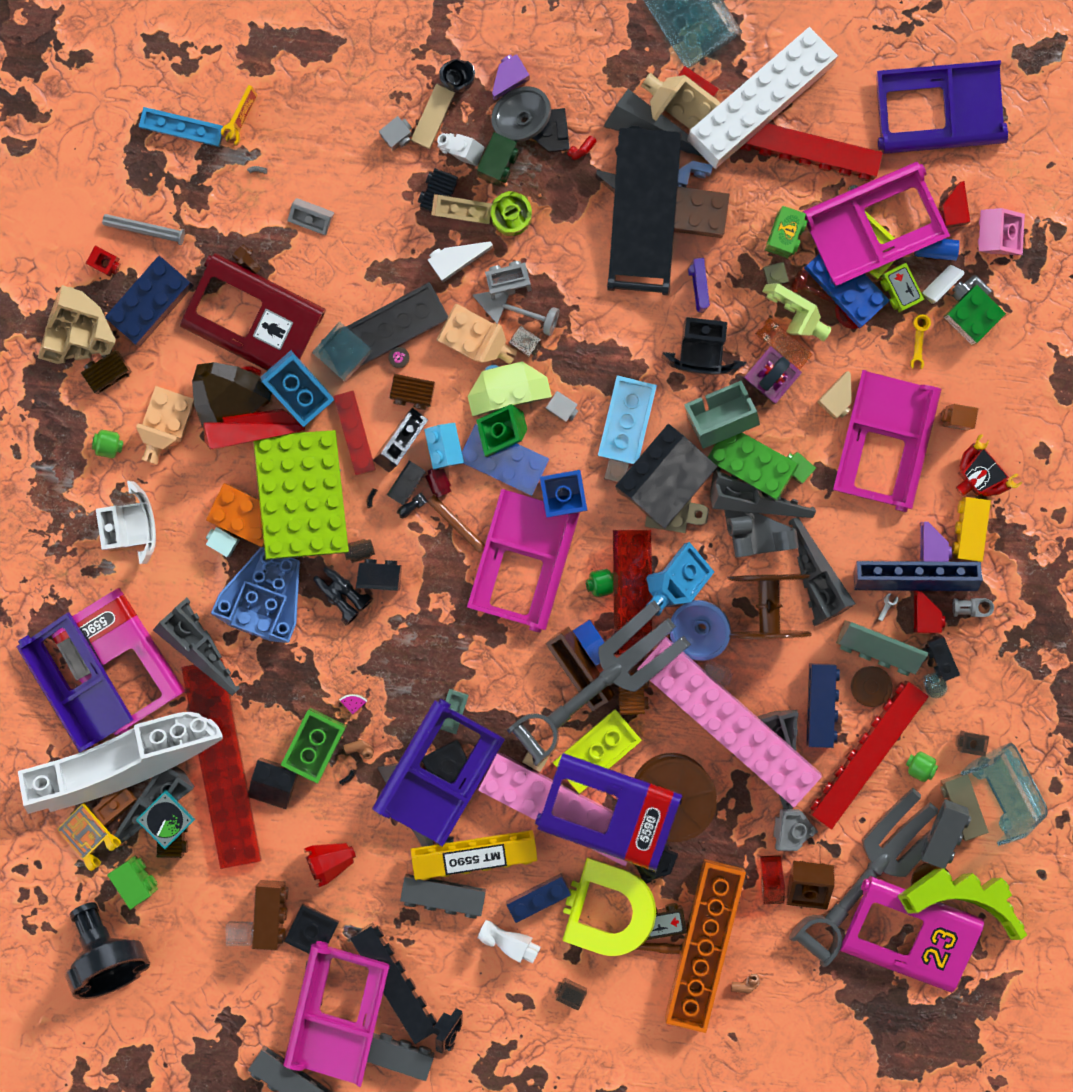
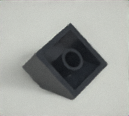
[356,559,402,591]
[247,758,298,809]

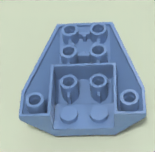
[211,547,300,643]

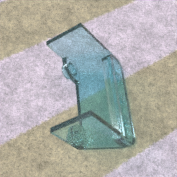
[961,743,1048,846]

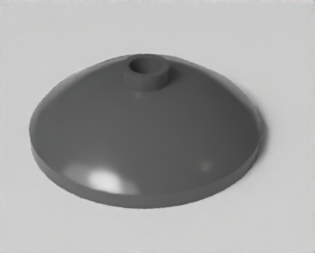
[491,86,551,142]

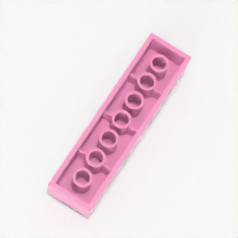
[478,752,627,866]

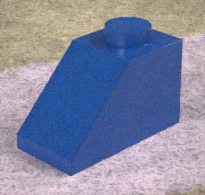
[573,619,604,666]

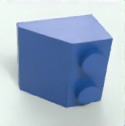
[540,470,587,518]

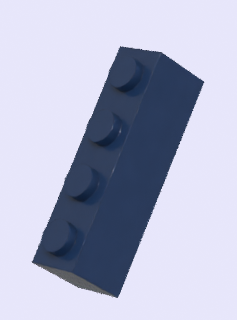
[806,663,840,748]

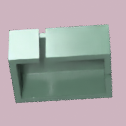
[684,381,760,449]

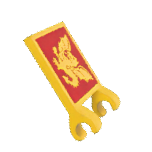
[221,85,257,146]

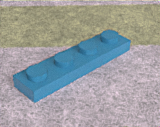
[139,107,223,147]

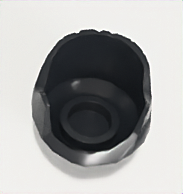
[439,59,475,93]

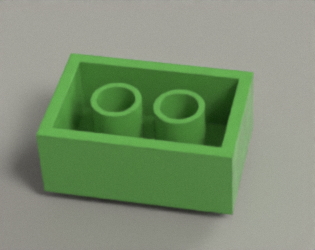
[281,708,347,784]

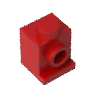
[85,245,121,277]

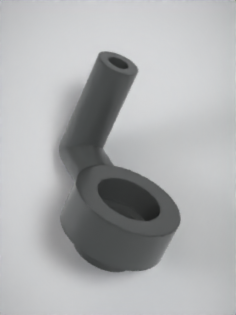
[952,275,992,301]

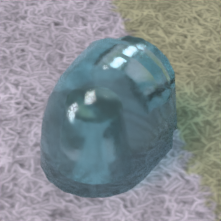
[923,672,948,698]

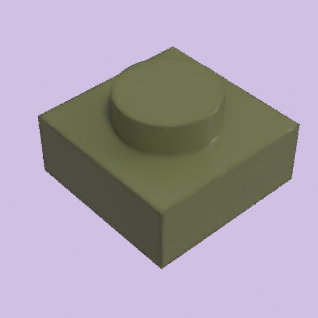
[763,262,789,284]

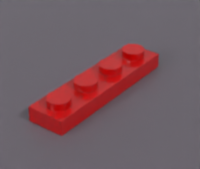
[334,391,376,475]

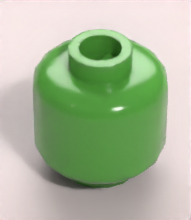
[92,430,123,458]
[906,751,938,782]

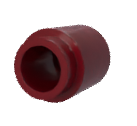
[425,468,451,498]

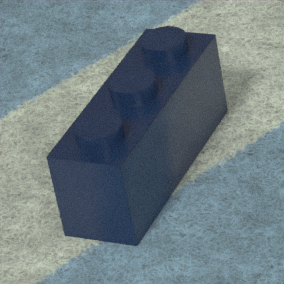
[506,873,571,923]

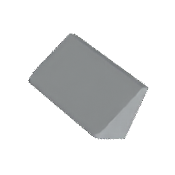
[287,198,334,236]

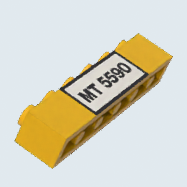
[411,830,538,880]

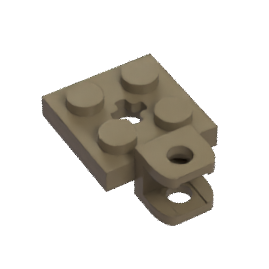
[645,498,709,533]

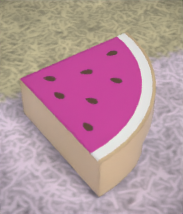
[339,694,368,714]

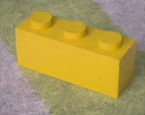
[952,497,991,562]

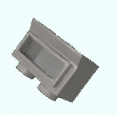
[485,261,532,300]

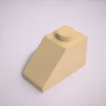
[817,371,852,419]

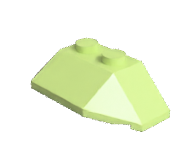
[467,361,552,417]

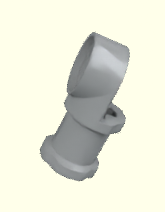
[952,598,994,617]

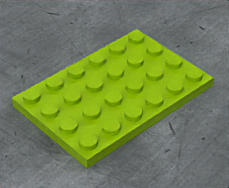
[253,430,349,560]

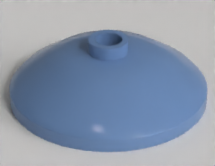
[669,600,731,661]

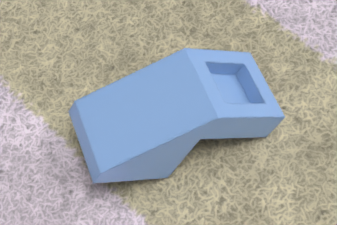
[678,161,713,188]

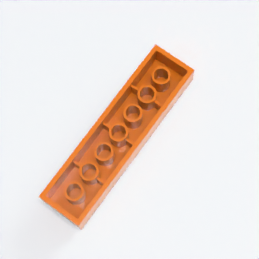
[665,859,746,1033]

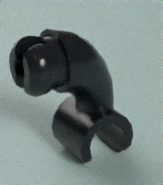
[397,493,427,519]

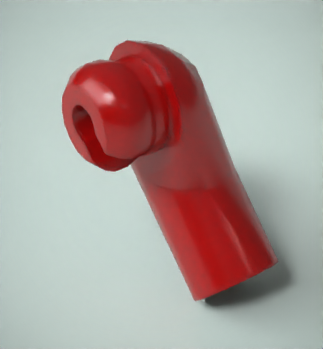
[567,136,597,160]

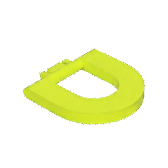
[562,857,656,956]

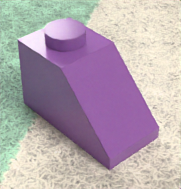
[492,54,530,101]
[920,522,952,562]

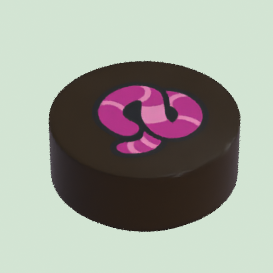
[389,347,410,368]

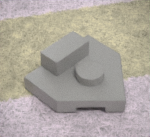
[773,809,818,851]

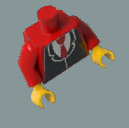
[956,435,1022,497]

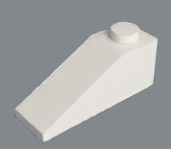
[428,242,493,282]

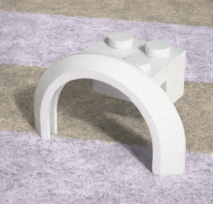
[96,481,156,564]

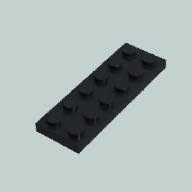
[321,282,448,377]

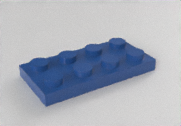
[804,254,890,329]
[462,424,549,496]

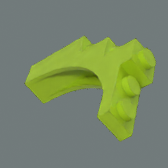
[898,869,1027,940]

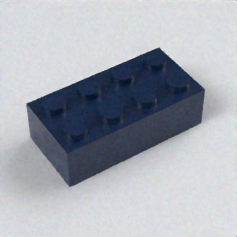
[105,255,194,347]

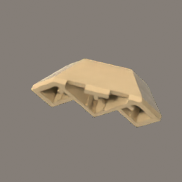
[38,285,116,364]

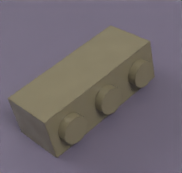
[940,772,989,841]

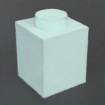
[206,527,240,557]

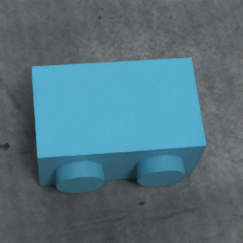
[424,423,464,469]

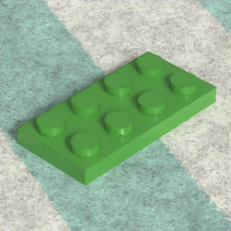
[708,433,799,501]

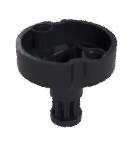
[65,902,150,1000]

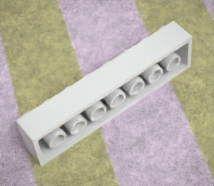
[687,27,838,169]

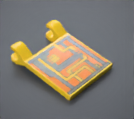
[57,803,121,871]

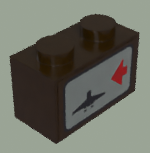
[647,903,687,940]

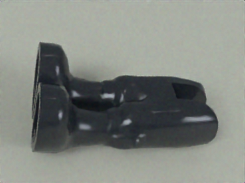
[313,565,374,626]

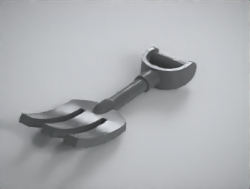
[507,600,691,766]
[789,788,938,967]

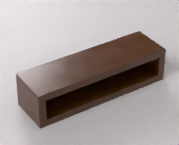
[546,627,614,712]

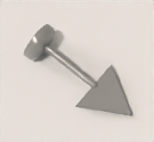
[472,291,560,336]

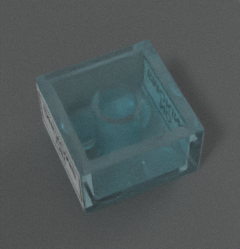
[312,321,372,382]

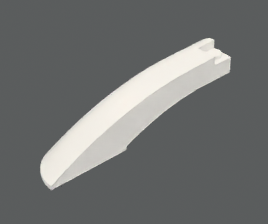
[18,712,223,814]

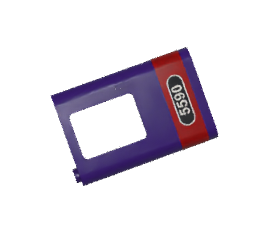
[535,753,682,872]

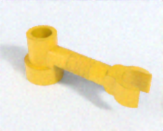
[910,315,931,369]

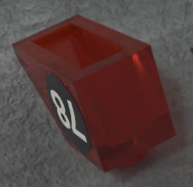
[760,855,785,904]

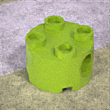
[491,191,532,236]

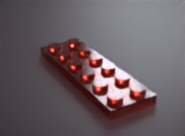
[613,530,653,655]

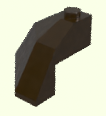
[192,362,272,430]

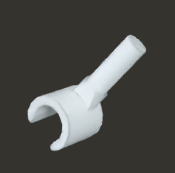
[878,593,899,621]

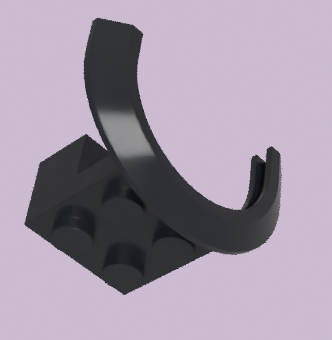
[662,317,746,375]

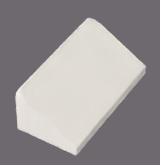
[922,265,965,304]

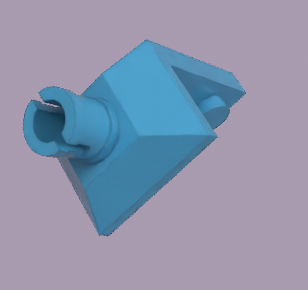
[646,542,715,616]

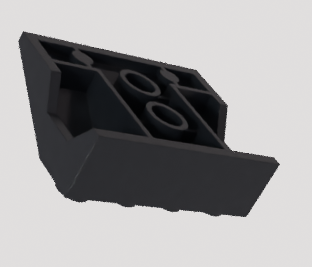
[615,424,717,530]

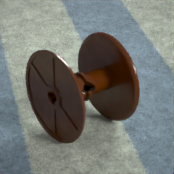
[727,574,812,639]
[634,753,717,842]

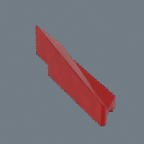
[203,409,305,449]

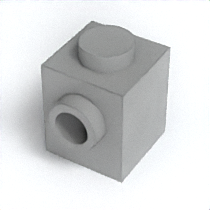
[379,116,412,151]

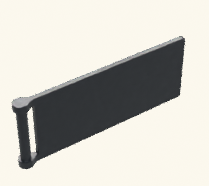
[607,128,682,296]

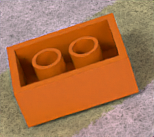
[206,483,264,547]

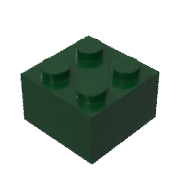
[477,132,519,187]

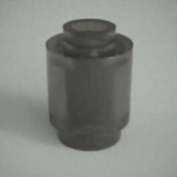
[344,539,375,563]

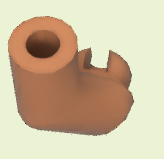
[344,740,374,759]

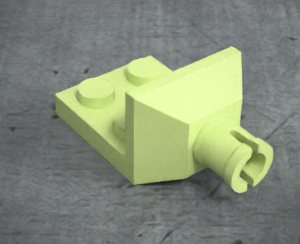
[762,283,831,341]

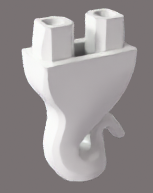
[477,920,541,963]

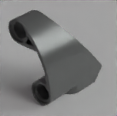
[724,510,799,558]

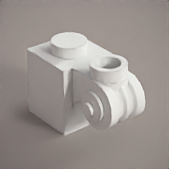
[437,133,485,166]

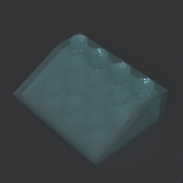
[644,0,743,68]

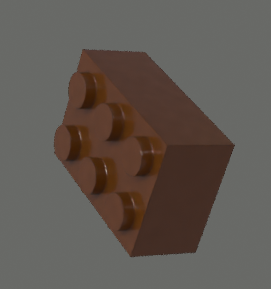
[674,187,730,238]
[252,880,289,950]

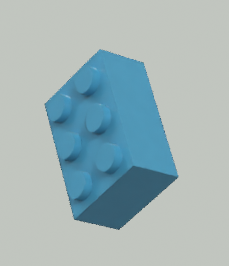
[260,350,334,427]

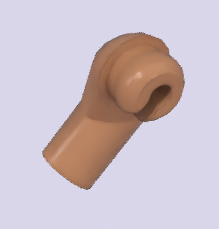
[731,974,760,993]

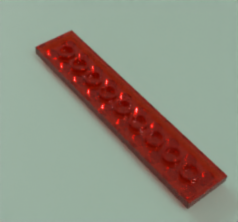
[181,659,262,869]

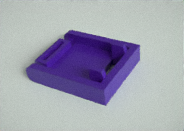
[688,258,710,313]

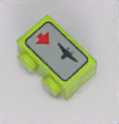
[880,263,925,313]

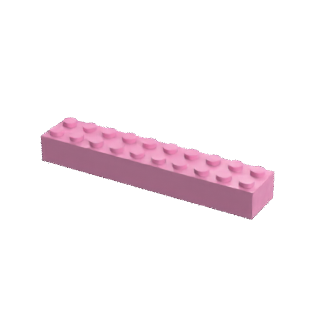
[637,637,822,807]

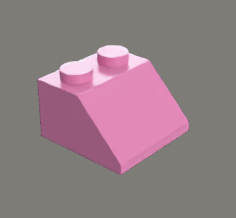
[978,208,1025,255]

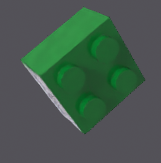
[943,285,1006,345]

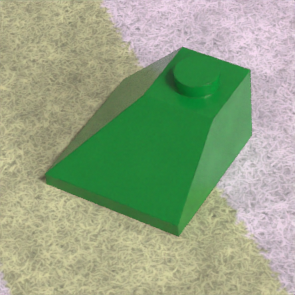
[476,404,527,457]

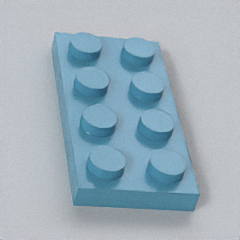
[598,376,657,464]

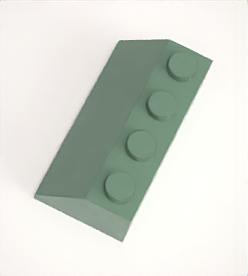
[836,620,928,676]

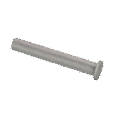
[102,214,185,245]

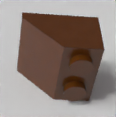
[787,861,835,910]

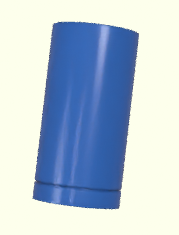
[914,239,959,261]

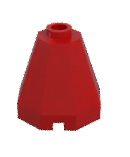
[304,843,356,888]

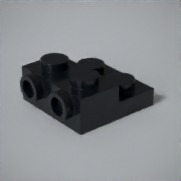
[925,634,960,681]

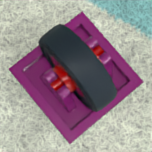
[744,346,802,404]

